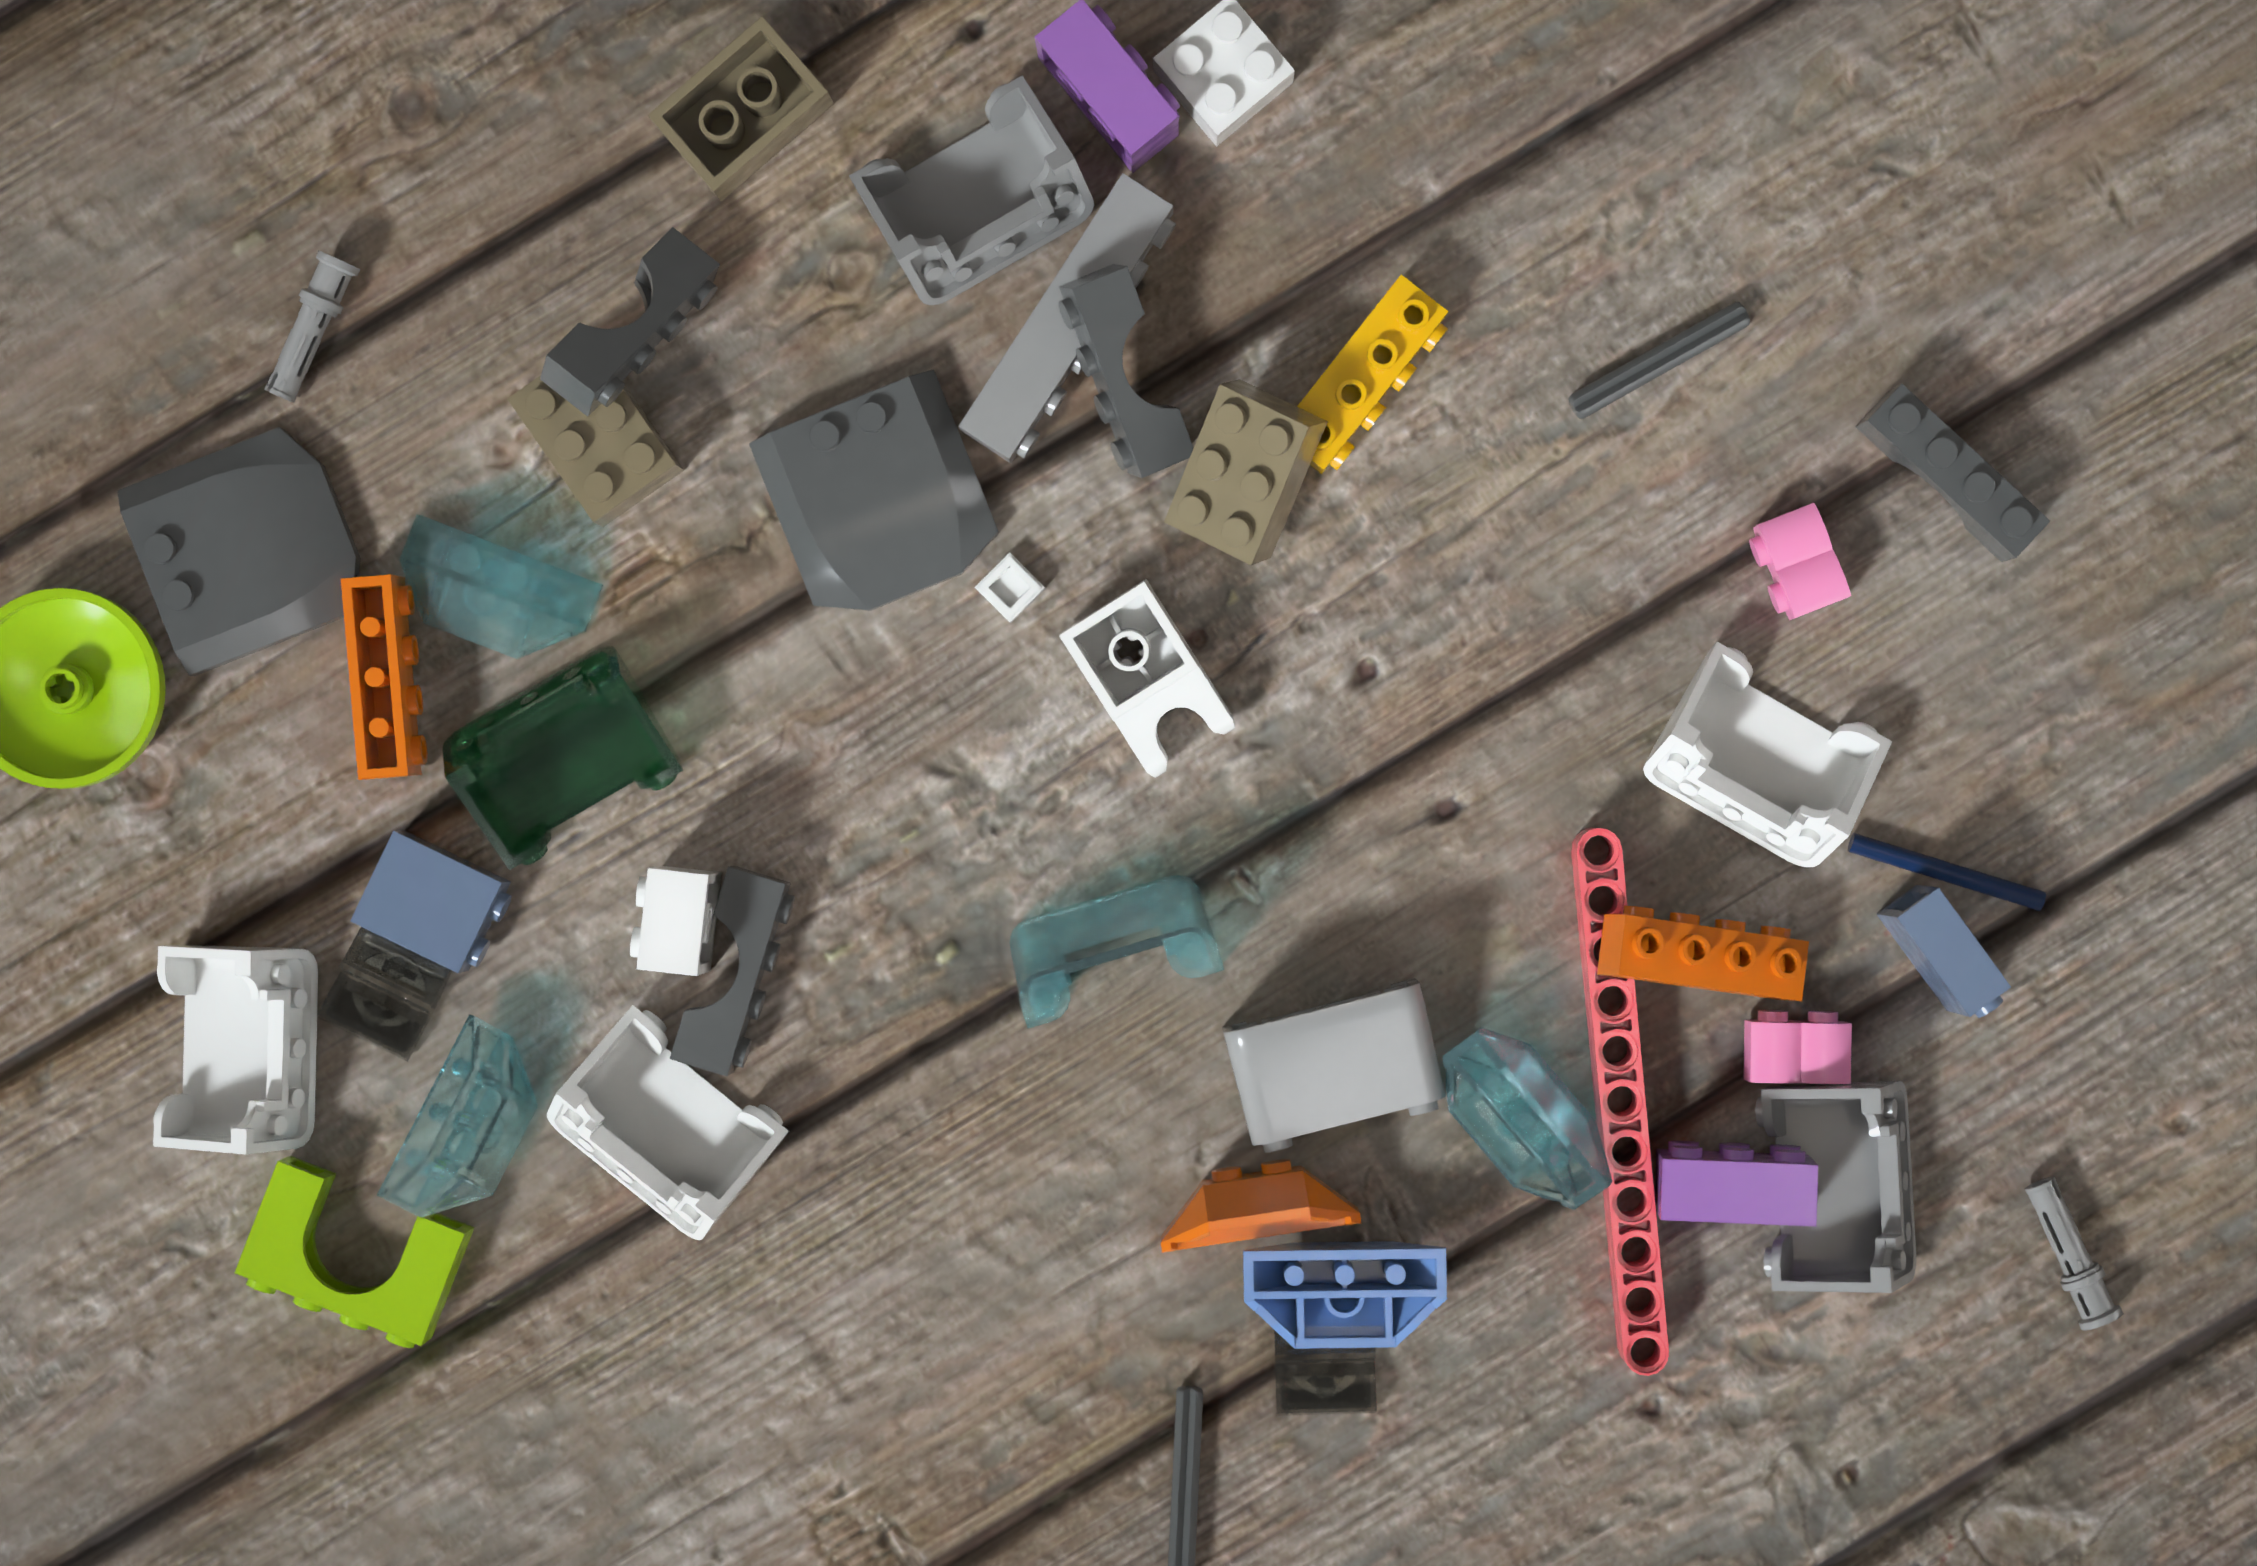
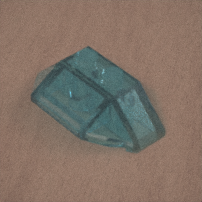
[399,514,603,659]
[377,1014,538,1218]
[1443,1027,1613,1210]

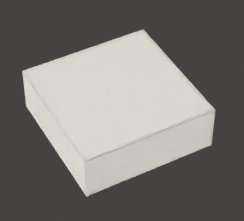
[975,552,1046,623]

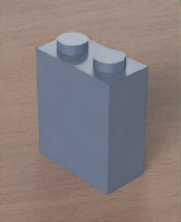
[350,830,512,973]
[1877,885,2011,1018]

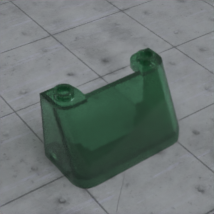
[442,646,683,871]

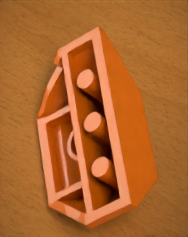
[1161,1159,1361,1253]

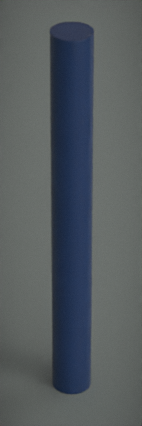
[1848,833,2046,911]

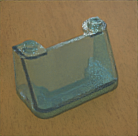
[1009,875,1224,1029]

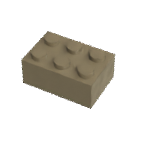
[648,16,834,202]
[507,375,684,527]
[1164,379,1328,565]

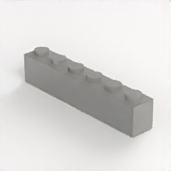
[959,173,1176,464]

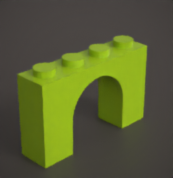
[234,1156,475,1348]

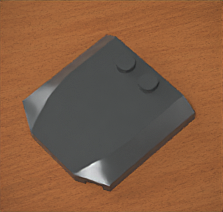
[749,369,999,611]
[117,427,361,676]

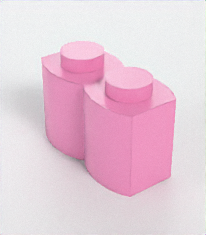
[1749,503,1851,620]
[1744,1010,1852,1084]

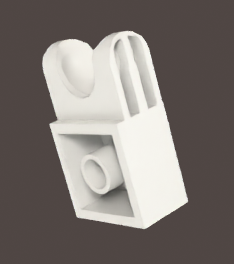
[1059,579,1235,778]

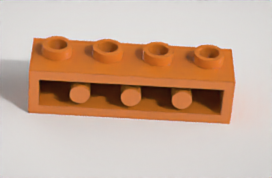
[341,574,428,780]
[1597,905,1809,1001]

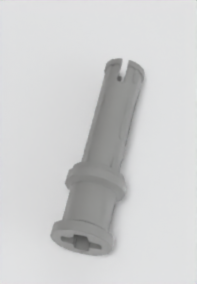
[264,250,361,403]
[2024,1176,2124,1331]

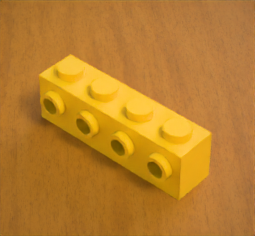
[1297,274,1449,474]

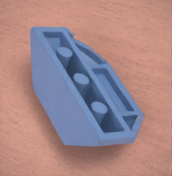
[1243,1241,1447,1349]

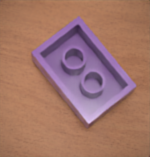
[1035,0,1180,173]
[1655,1141,1818,1227]

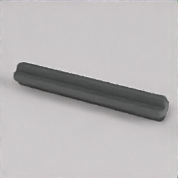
[1568,302,1751,419]
[1168,1386,1203,1566]

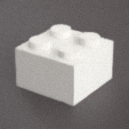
[1153,0,1295,147]
[630,866,722,976]

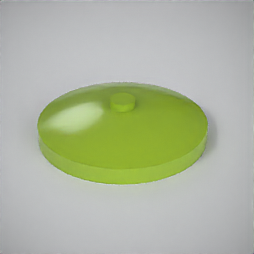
[0,588,166,789]

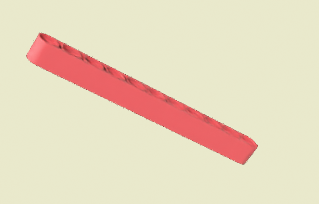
[1571,827,1669,1376]

